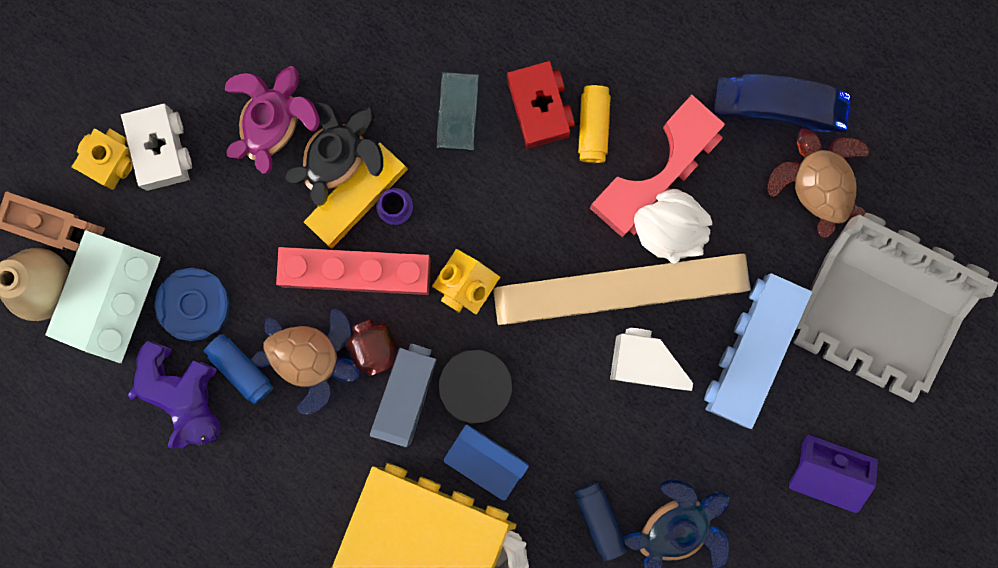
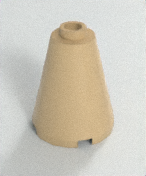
[0,248,70,321]

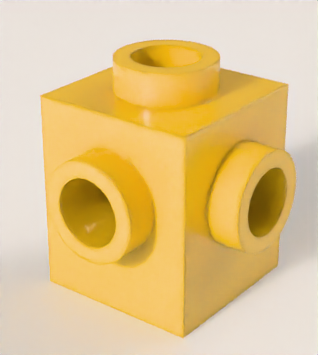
[72,128,133,190]
[432,249,500,314]

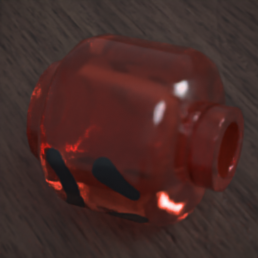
[345,319,399,377]

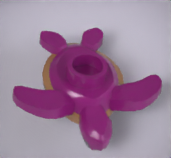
[225,66,319,174]

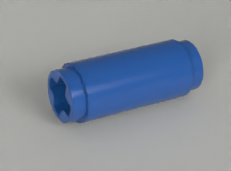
[204,334,274,405]

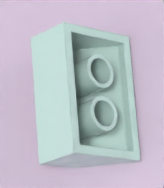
[45,230,161,363]

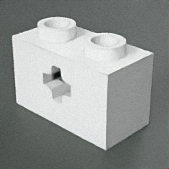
[121,104,192,191]

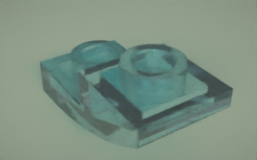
[437,72,479,150]

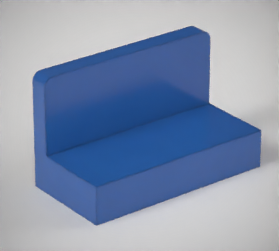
[444,424,529,500]

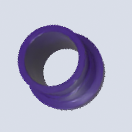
[376,188,413,225]

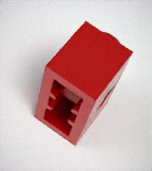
[507,61,575,149]

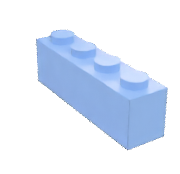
[704,273,812,429]

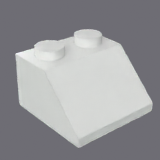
[610,328,693,391]

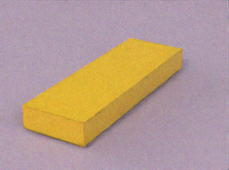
[304,143,408,249]

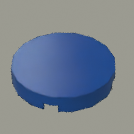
[154,268,230,342]

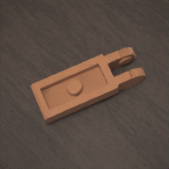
[0,192,104,252]

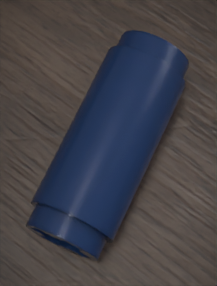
[574,481,627,561]

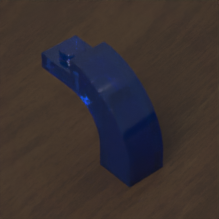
[713,74,851,132]

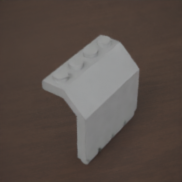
[793,213,998,403]

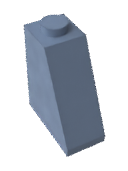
[370,343,437,447]

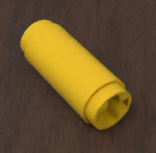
[578,85,611,163]

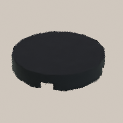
[439,350,512,423]

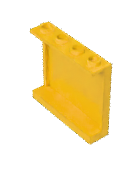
[332,463,517,568]

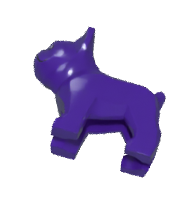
[128,341,221,449]

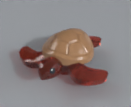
[767,128,869,238]

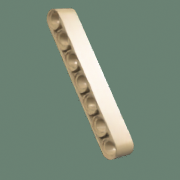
[493,254,751,325]

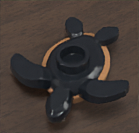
[285,103,384,207]

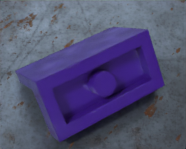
[789,434,878,513]

